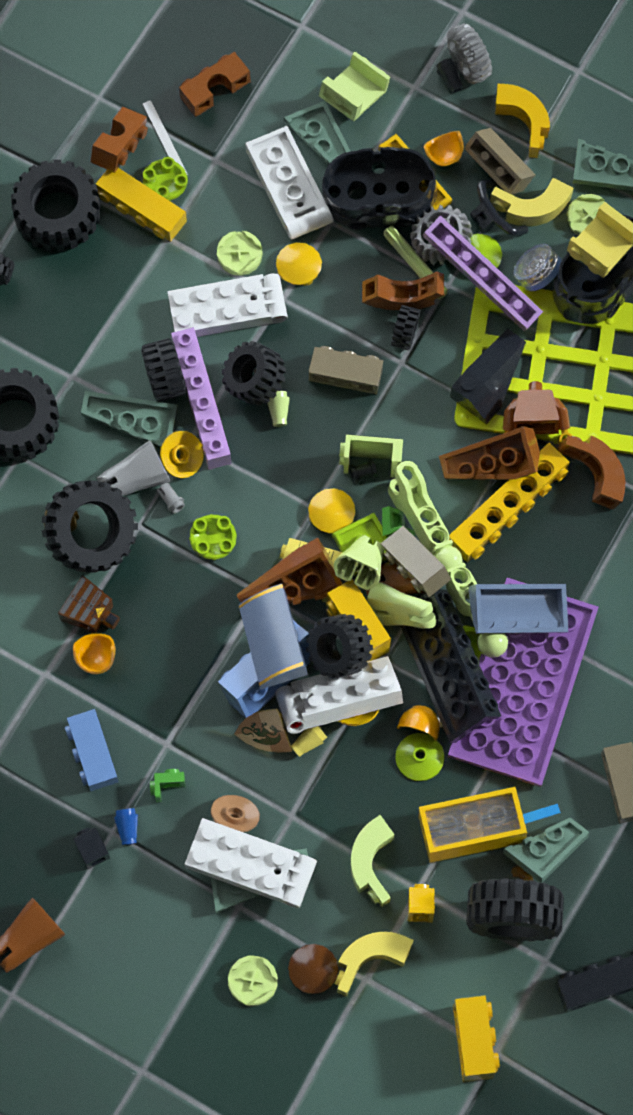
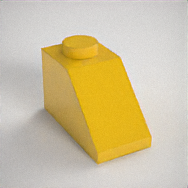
[408,884,435,923]

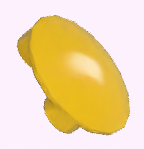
[276,242,322,286]
[308,488,355,534]

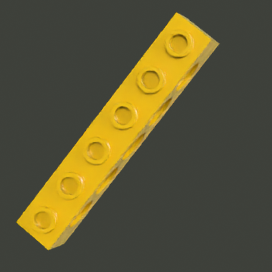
[449,443,569,563]

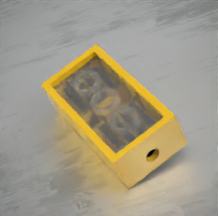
[419,787,527,863]

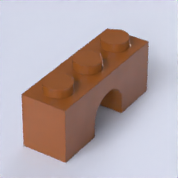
[179,52,251,117]
[90,107,148,173]

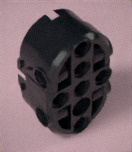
[322,147,437,230]
[553,215,633,324]

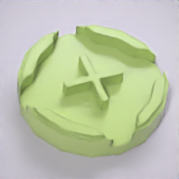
[566,194,609,236]
[217,231,263,276]
[228,956,277,1006]

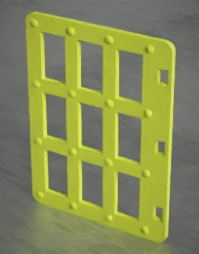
[454,285,633,455]

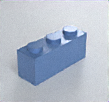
[65,709,119,791]

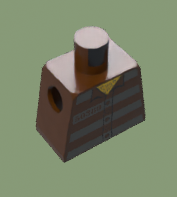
[58,575,120,633]

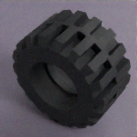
[141,338,186,402]
[222,341,286,406]
[306,614,373,679]

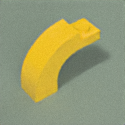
[495,84,550,158]

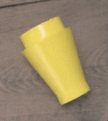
[291,726,327,757]

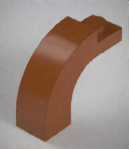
[362,271,444,310]
[557,435,625,509]

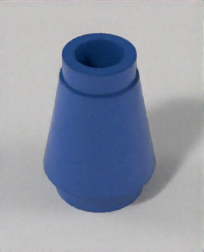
[114,808,138,845]

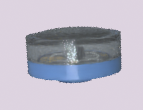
[513,244,561,291]

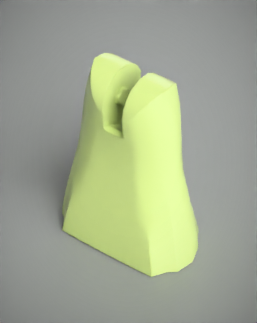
[334,535,384,590]
[367,582,436,629]

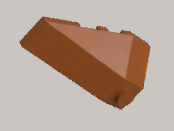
[439,426,540,480]
[237,538,343,605]

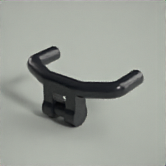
[470,179,528,236]

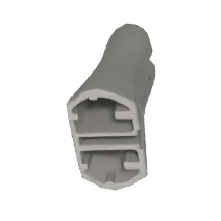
[96,440,170,496]

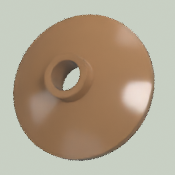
[211,795,260,832]

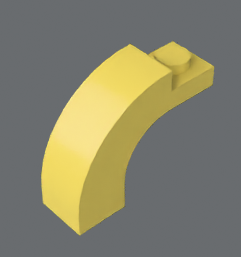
[490,178,573,227]
[335,932,414,996]

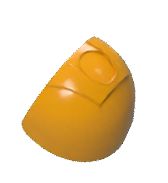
[424,131,464,166]
[73,634,116,674]
[397,705,440,741]

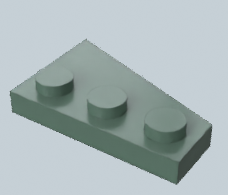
[284,101,350,165]

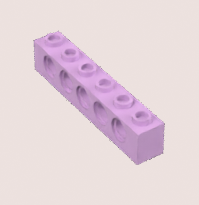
[423,215,543,331]
[171,327,231,470]

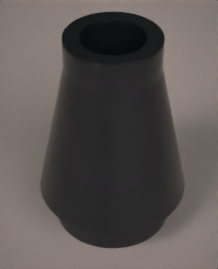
[436,58,463,93]

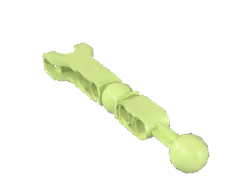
[388,461,508,658]

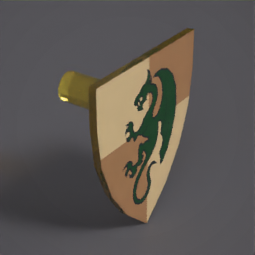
[234,709,292,752]

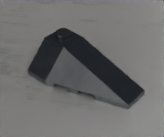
[450,328,526,425]

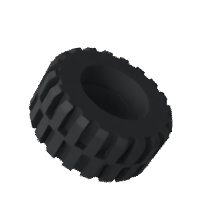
[11,159,101,252]
[0,368,60,463]
[41,481,138,572]
[466,879,564,942]

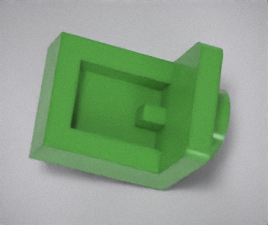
[382,506,415,537]
[150,769,185,802]

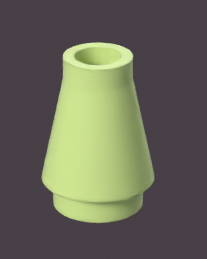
[267,391,289,427]

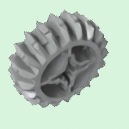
[446,23,492,84]
[410,204,473,266]

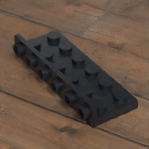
[401,589,501,743]

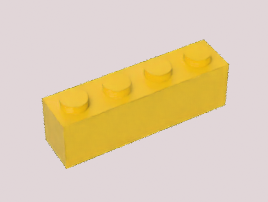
[96,168,187,242]

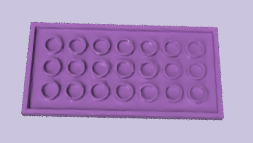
[448,578,598,787]

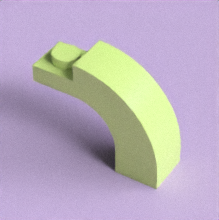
[351,815,394,907]

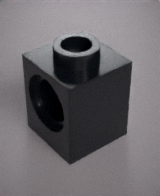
[73,827,110,869]

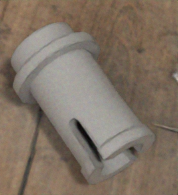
[157,483,185,514]

